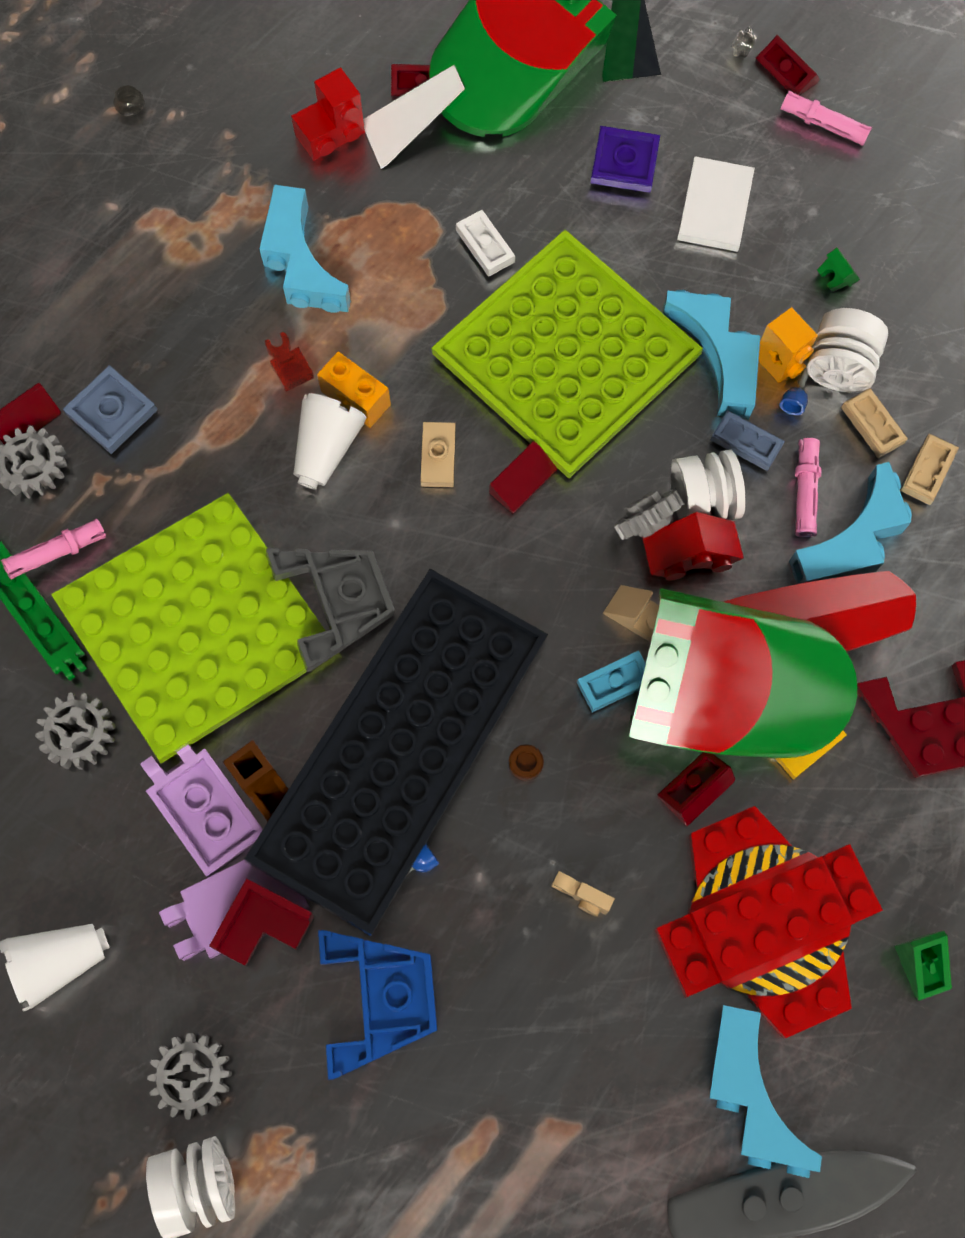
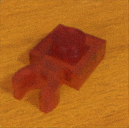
[265,332,314,392]

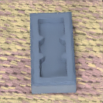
[710,410,785,471]

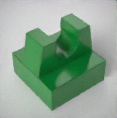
[817,247,860,292]

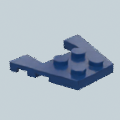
[318,930,438,1080]

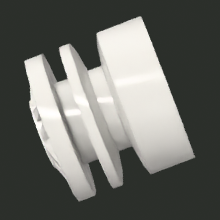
[806,308,888,393]
[670,449,745,520]
[146,1136,235,1238]

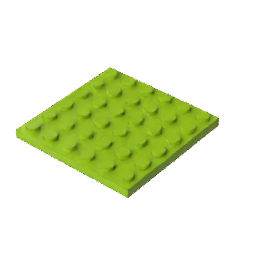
[431,230,703,479]
[51,493,326,764]

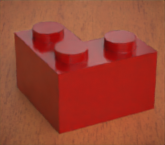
[291,67,365,161]
[642,512,744,580]

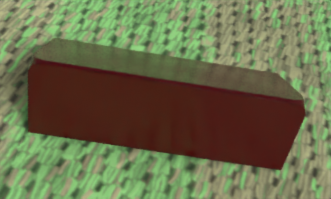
[756,35,820,96]
[391,64,430,96]
[0,382,61,445]
[489,441,558,514]
[657,752,735,826]

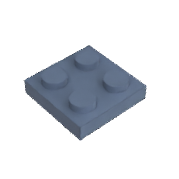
[63,365,158,454]

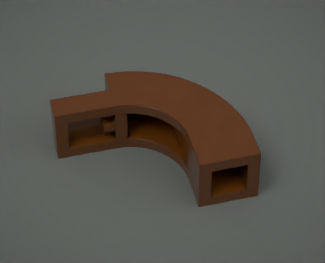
[223,740,289,822]

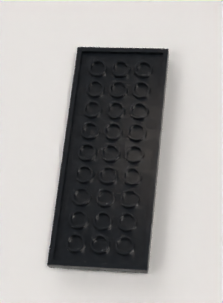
[244,569,548,936]

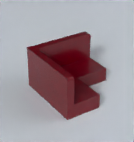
[209,878,314,966]

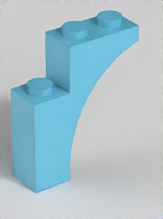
[259,185,351,313]
[663,290,760,420]
[789,462,912,584]
[710,1005,822,1178]

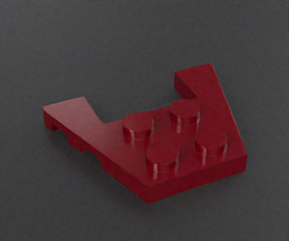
[857,660,965,778]

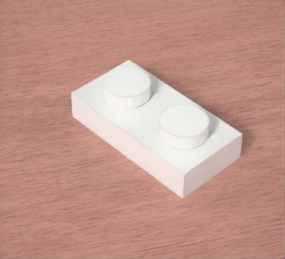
[456,210,515,277]

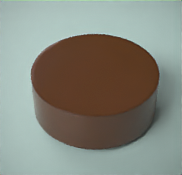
[509,744,544,781]

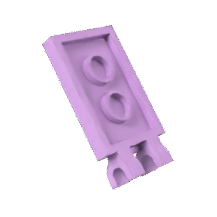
[140,745,263,877]
[159,860,310,961]

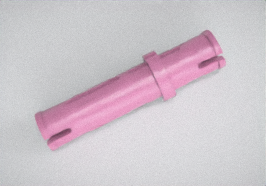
[780,90,872,146]
[795,438,822,538]
[1,518,106,580]

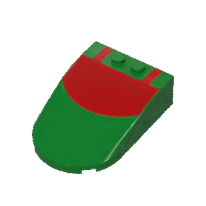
[429,0,617,137]
[629,588,858,758]

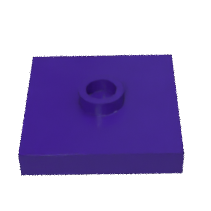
[591,126,660,193]

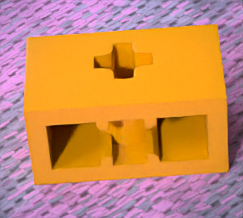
[759,307,818,383]
[317,351,391,428]

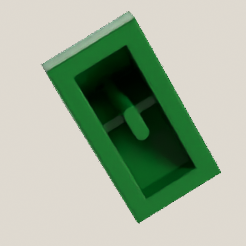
[894,931,952,1001]

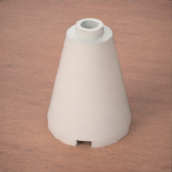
[293,393,367,490]
[0,924,110,1012]

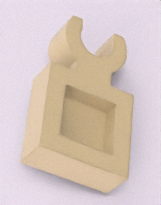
[551,871,615,917]

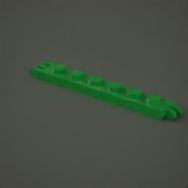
[0,540,87,681]

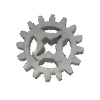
[0,426,68,498]
[613,488,685,540]
[35,692,116,769]
[147,1033,232,1119]

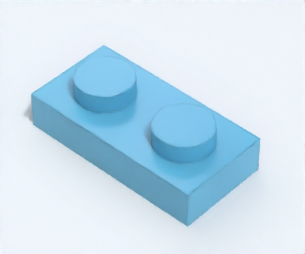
[577,651,646,713]

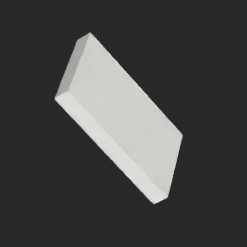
[677,156,755,252]

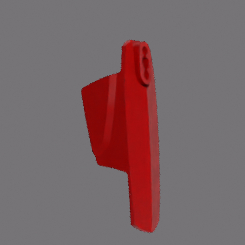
[723,571,916,652]

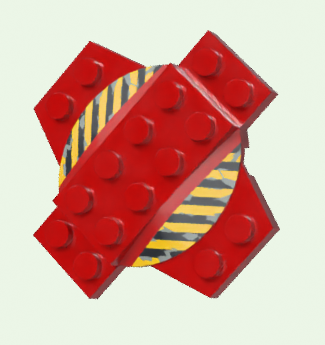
[655,806,883,1038]

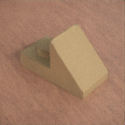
[603,585,659,642]

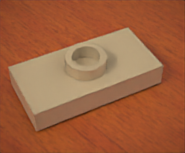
[841,388,908,458]
[421,422,456,487]
[900,433,959,505]

